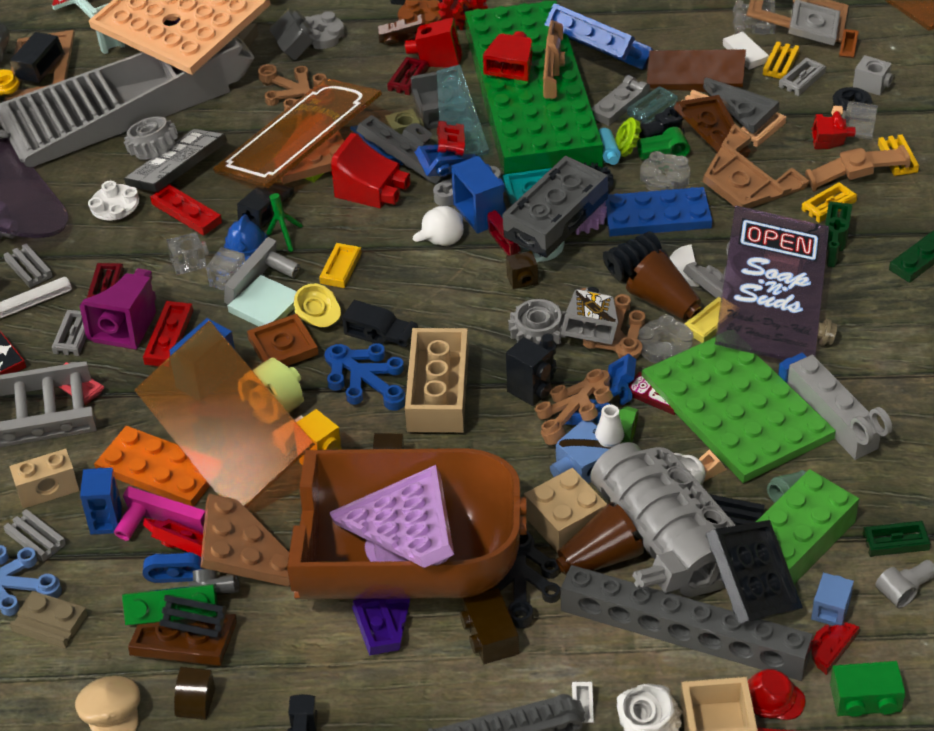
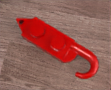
[143,518,203,557]

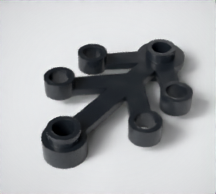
[488,530,560,628]

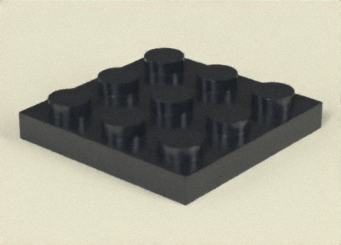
[706,520,803,624]

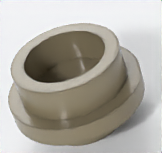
[815,318,837,346]

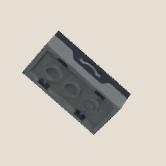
[503,156,608,258]

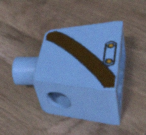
[550,420,612,483]

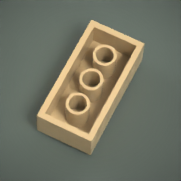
[405,328,469,433]

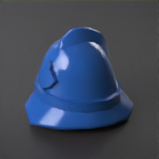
[224,214,268,267]

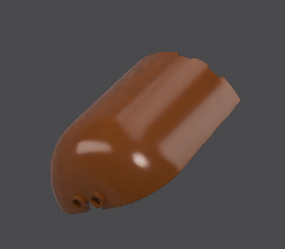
[287,448,527,599]

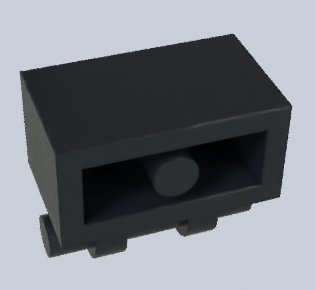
[506,333,557,406]

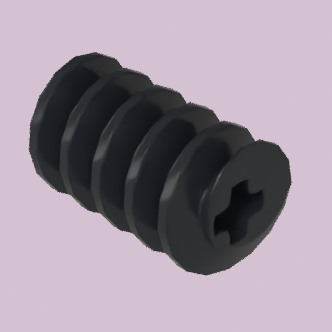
[603,231,662,281]

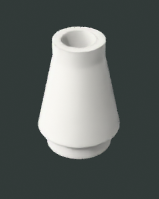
[595,405,624,448]

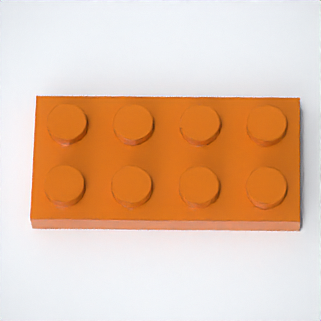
[94,426,223,507]

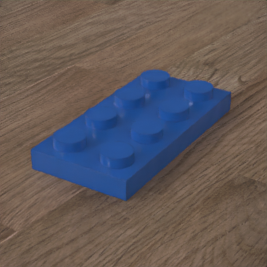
[605,187,712,237]

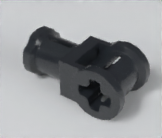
[639,106,684,139]

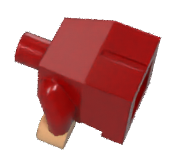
[811,106,856,149]

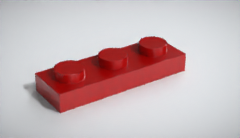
[150,184,222,236]
[143,301,193,368]

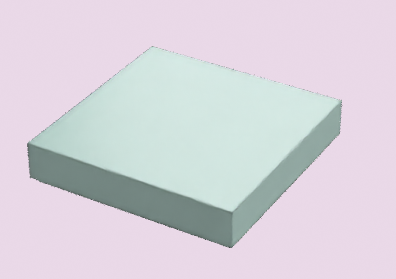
[227,275,297,327]

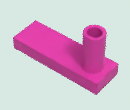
[114,486,205,541]

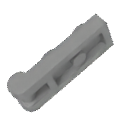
[591,75,650,126]

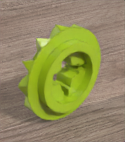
[615,118,641,157]

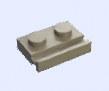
[10,591,88,649]

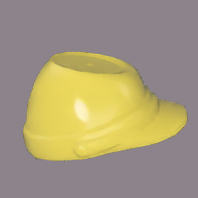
[294,283,341,327]

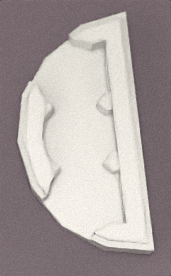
[670,245,700,287]

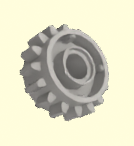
[124,116,178,159]
[508,299,566,345]

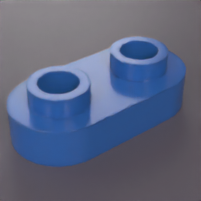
[142,552,204,583]

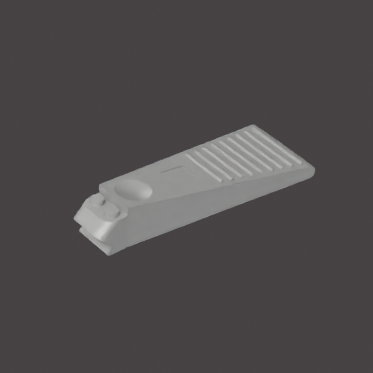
[0,36,254,167]

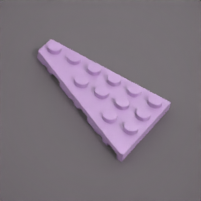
[330,465,454,568]

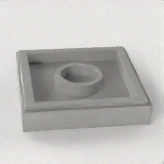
[788,0,840,46]

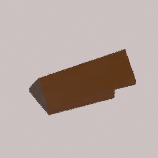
[647,49,746,92]

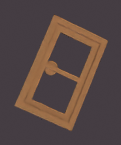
[746,0,849,43]
[4,30,75,101]

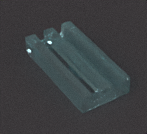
[627,86,678,124]

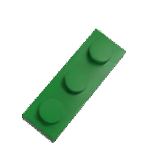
[122,584,218,625]

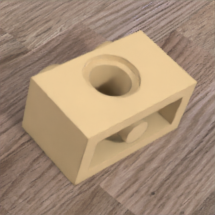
[9,449,79,509]

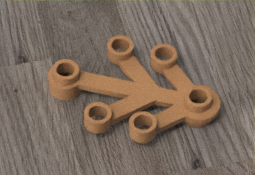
[258,64,336,114]
[580,288,645,359]
[535,369,613,445]

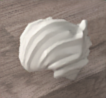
[616,684,682,731]

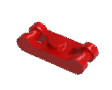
[437,120,465,156]

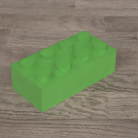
[756,469,859,584]

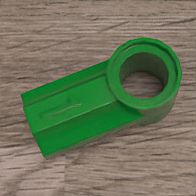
[637,127,690,161]

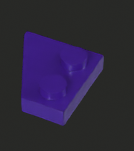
[352,599,410,655]

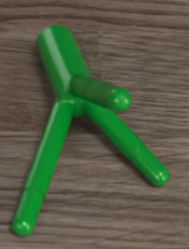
[267,193,303,252]

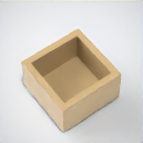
[524,467,607,553]
[680,677,757,731]

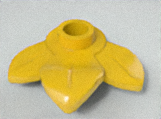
[0,70,20,96]

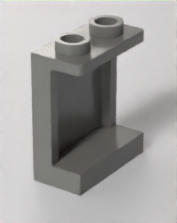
[411,69,471,130]

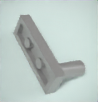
[224,237,300,305]

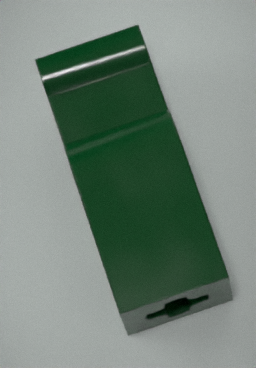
[823,201,852,267]

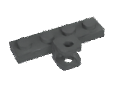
[356,115,449,184]

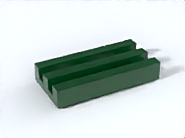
[862,521,931,557]

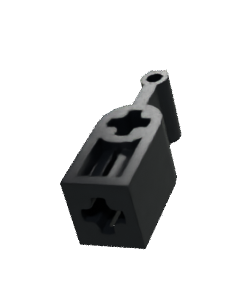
[237,181,294,229]
[342,300,418,347]

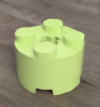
[239,357,304,424]

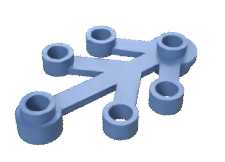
[0,545,62,616]

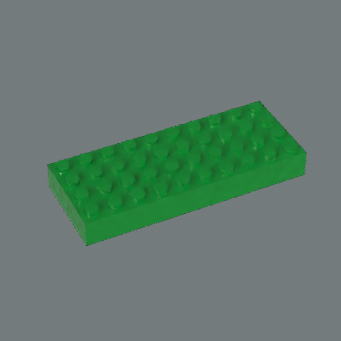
[465,0,603,175]

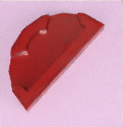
[811,622,860,675]

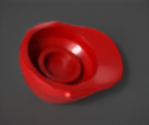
[748,669,806,720]

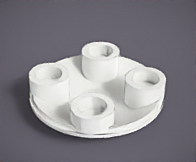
[88,181,139,221]

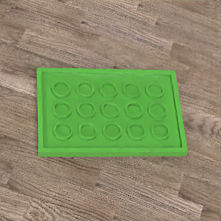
[641,330,836,483]

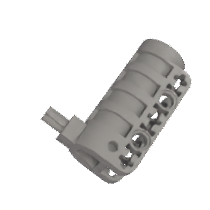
[590,442,736,597]

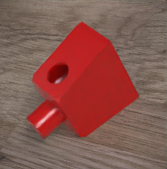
[405,18,463,68]
[483,31,533,81]

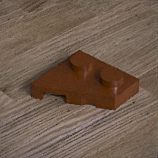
[378,14,426,45]

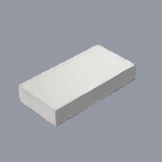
[723,32,769,70]

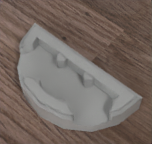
[683,262,731,301]

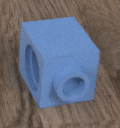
[811,572,854,626]

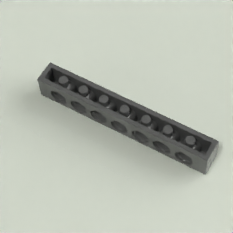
[561,565,813,681]

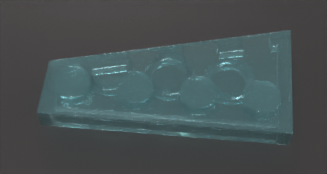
[437,65,489,156]

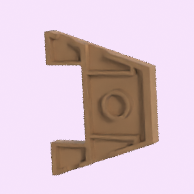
[702,124,809,211]

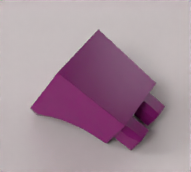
[80,268,156,350]

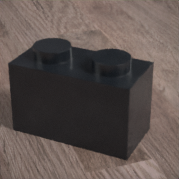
[9,32,65,83]

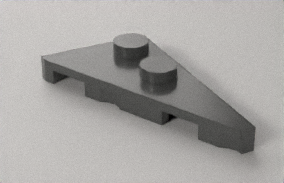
[703,77,779,134]

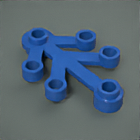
[324,343,406,411]

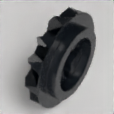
[833,87,872,116]

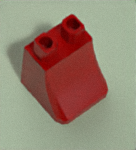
[331,132,411,209]

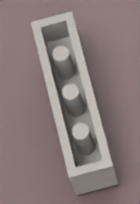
[787,354,892,460]

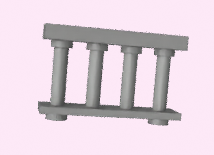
[0,361,97,447]

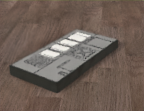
[123,128,227,192]

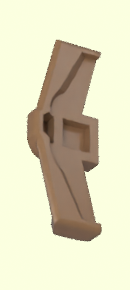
[543,20,565,99]
[805,145,910,191]

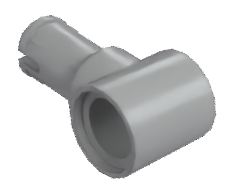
[875,560,934,608]

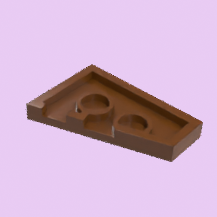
[674,95,751,158]
[128,614,237,666]

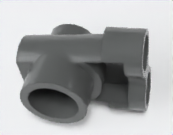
[189,569,240,594]

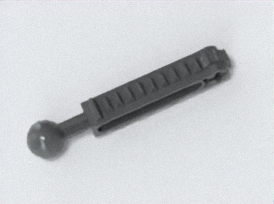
[428,694,585,731]

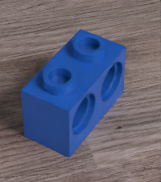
[80,467,122,535]

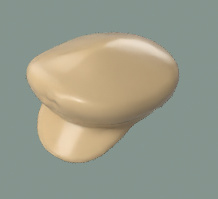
[75,676,140,731]

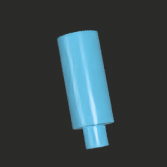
[598,128,621,165]

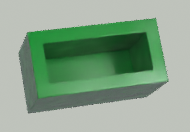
[830,661,905,717]

